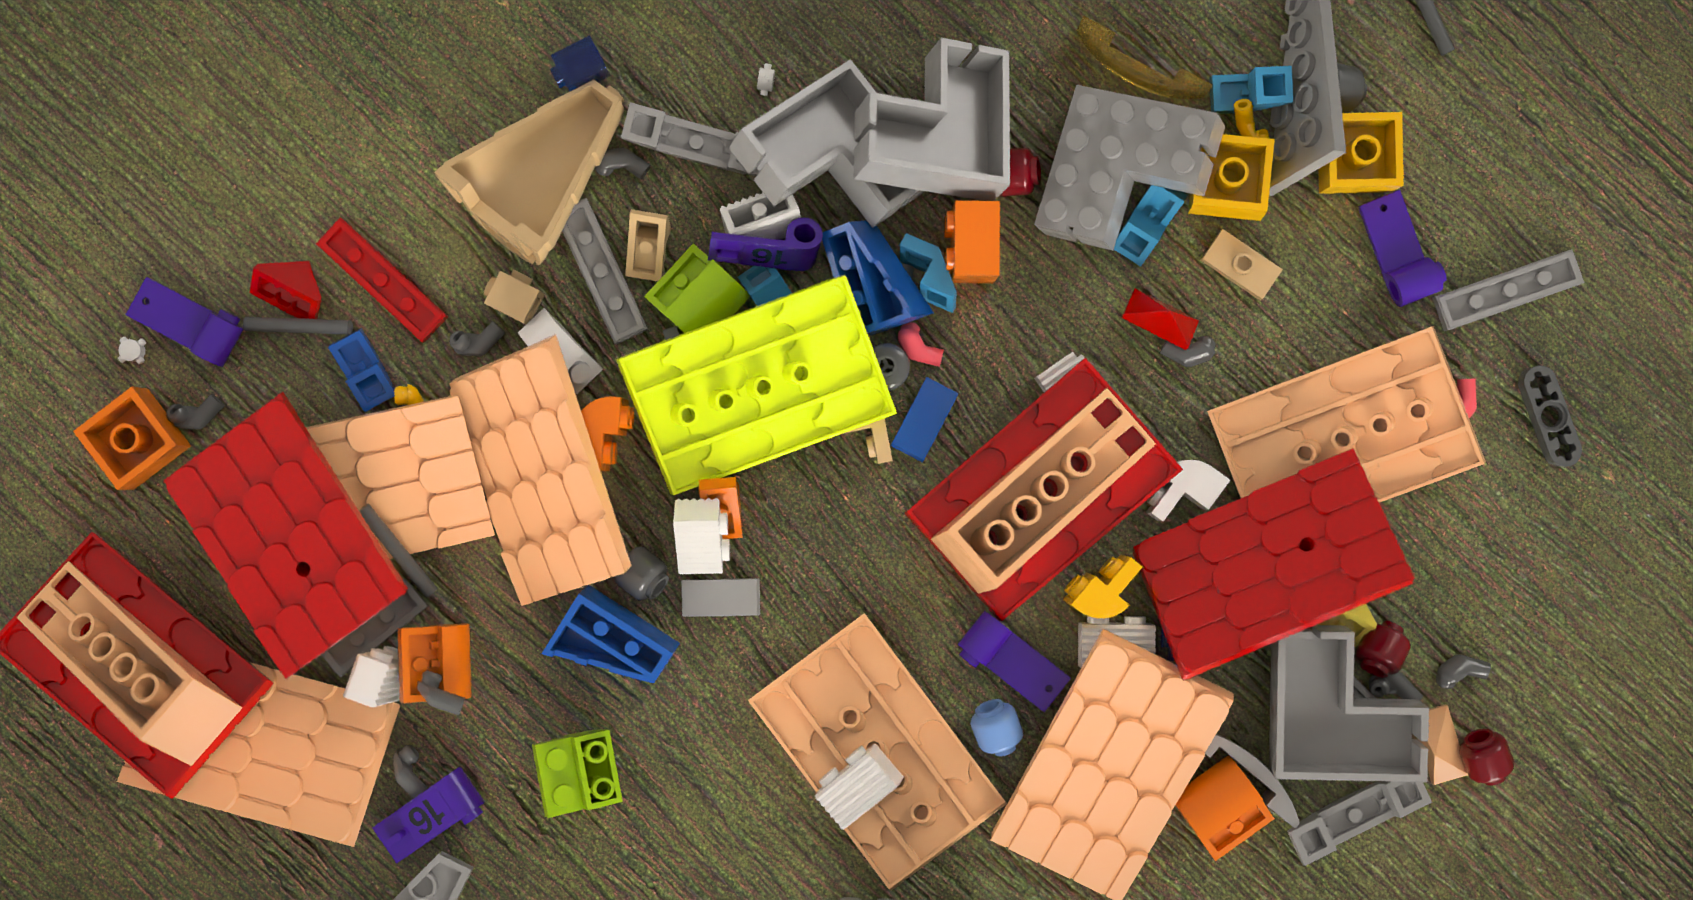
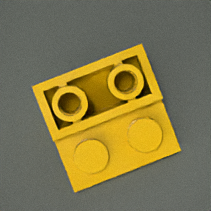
[1063,554,1142,618]

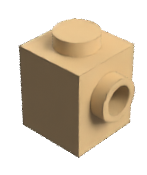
[484,269,545,324]

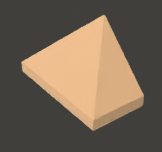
[1418,704,1468,785]

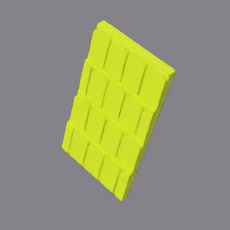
[616,275,897,495]

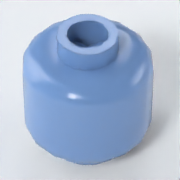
[971,699,1023,756]

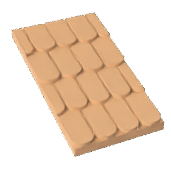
[1207,326,1486,503]
[449,335,631,606]
[306,395,495,559]
[748,613,1007,891]
[991,629,1234,900]
[117,662,400,847]

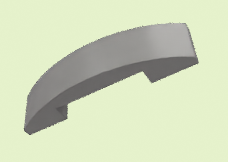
[621,102,758,176]
[1205,733,1300,829]
[1287,781,1432,866]

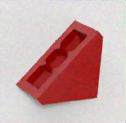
[249,261,322,319]
[1121,288,1199,350]

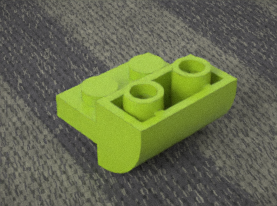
[644,243,750,333]
[532,729,623,818]

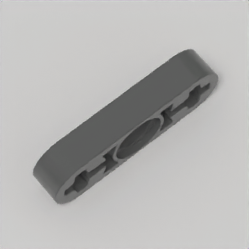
[1518,366,1582,467]

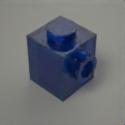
[550,35,611,91]

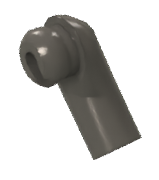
[595,147,651,179]
[449,321,506,357]
[1159,336,1216,367]
[167,394,225,430]
[1436,654,1491,689]
[417,670,465,716]
[392,745,428,799]

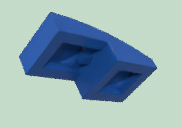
[328,328,394,412]
[891,377,959,463]

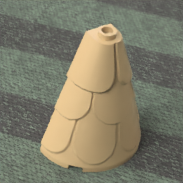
[434,80,625,265]

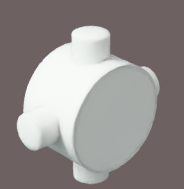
[757,63,775,96]
[118,337,146,365]

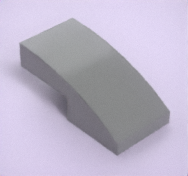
[681,578,760,617]

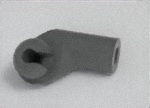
[1369,672,1423,700]

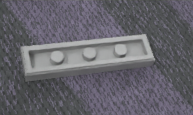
[562,198,649,345]
[1432,249,1584,332]

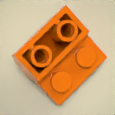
[581,397,634,471]
[398,623,472,703]
[1175,755,1274,861]

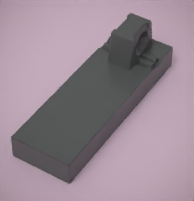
[321,578,428,677]

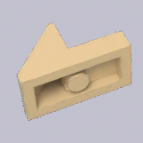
[625,209,671,282]
[843,418,893,464]

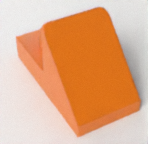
[699,477,743,539]

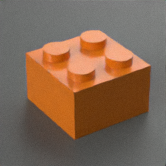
[944,201,1000,284]
[73,386,191,490]

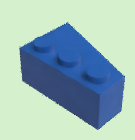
[822,220,934,336]
[542,585,680,683]

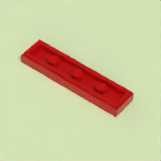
[316,217,449,343]

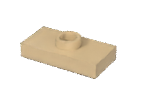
[1200,229,1283,300]

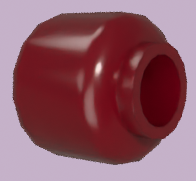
[1000,148,1041,197]
[1355,621,1411,678]
[1459,728,1515,786]

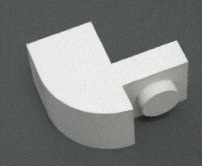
[518,308,603,394]
[1146,460,1230,522]

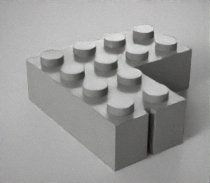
[854,38,1010,201]
[729,59,925,228]
[1034,85,1225,251]
[1269,625,1429,782]

